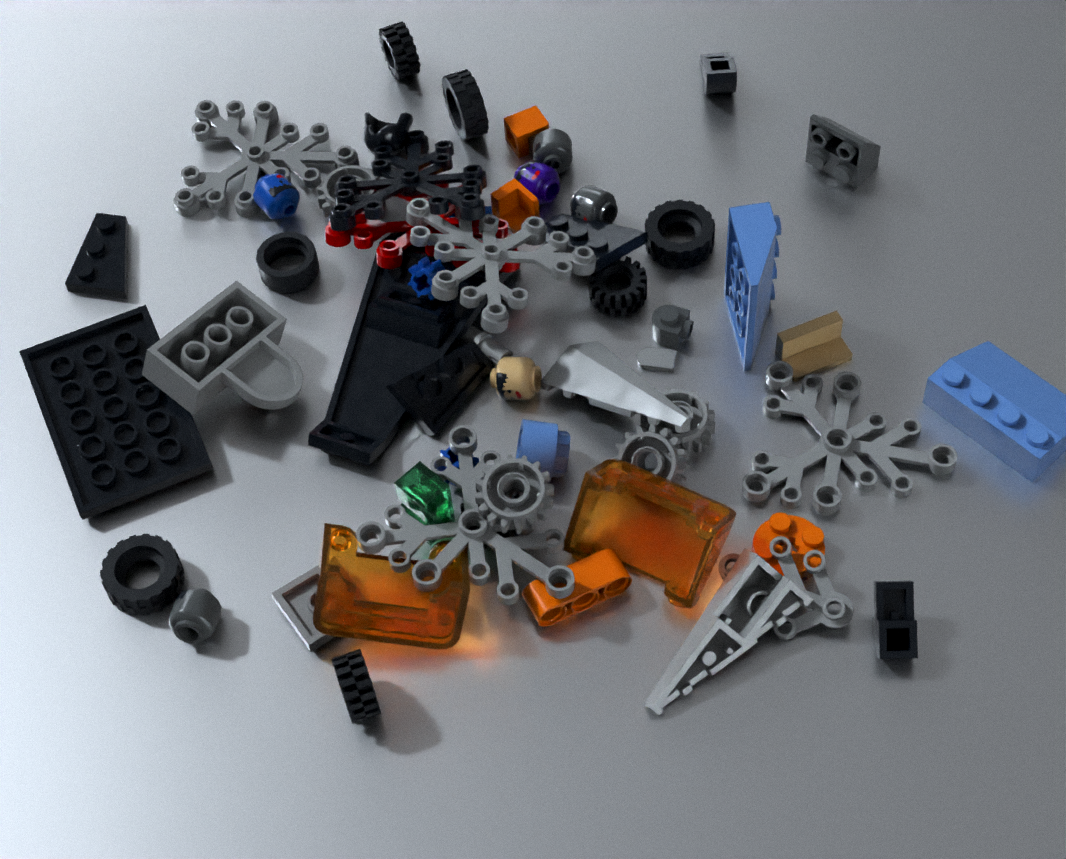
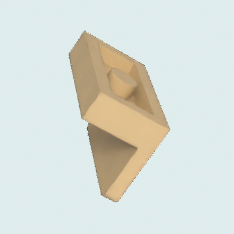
[775,310,853,382]

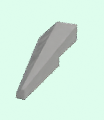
[541,341,691,433]
[644,548,813,715]

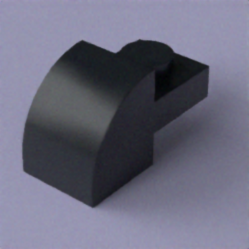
[700,53,737,95]
[872,581,918,659]

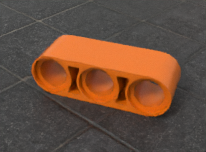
[522,549,632,627]

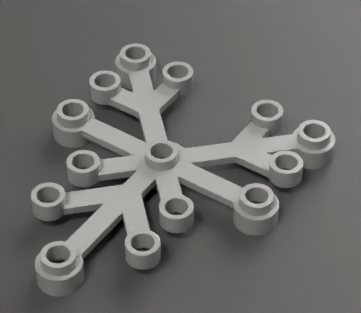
[174,100,359,218]
[406,198,596,333]
[742,361,958,515]
[356,425,575,605]

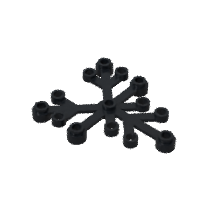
[329,130,487,231]

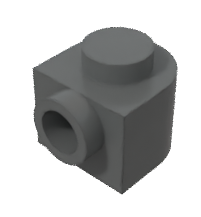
[652,305,694,351]

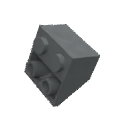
[805,114,881,189]

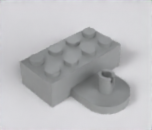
[142,281,303,415]

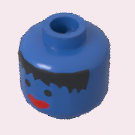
[253,173,300,220]

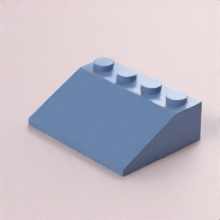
[724,202,781,371]
[922,341,1066,483]

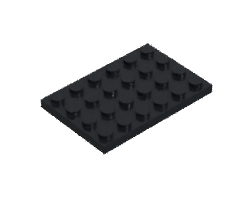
[19,305,214,520]

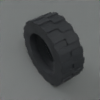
[442,69,489,141]
[645,200,715,269]
[100,534,185,616]

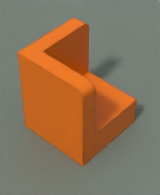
[503,105,549,159]
[490,178,540,234]

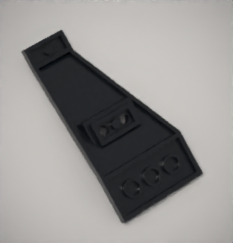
[308,231,521,465]

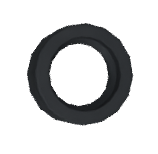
[256,232,319,293]

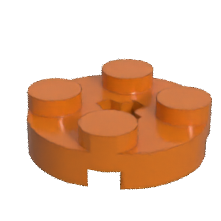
[752,512,825,580]

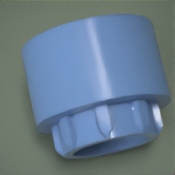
[516,419,570,483]

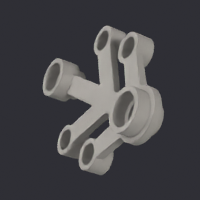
[718,536,854,641]

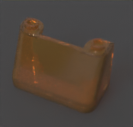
[563,459,736,609]
[313,523,470,650]

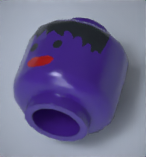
[514,160,561,205]

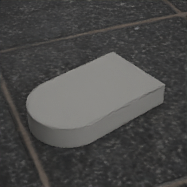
[637,348,676,373]

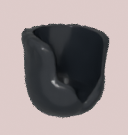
[363,112,413,155]

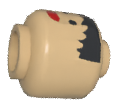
[490,357,542,400]

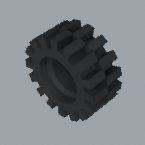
[379,21,420,80]
[589,256,647,317]
[331,649,381,724]

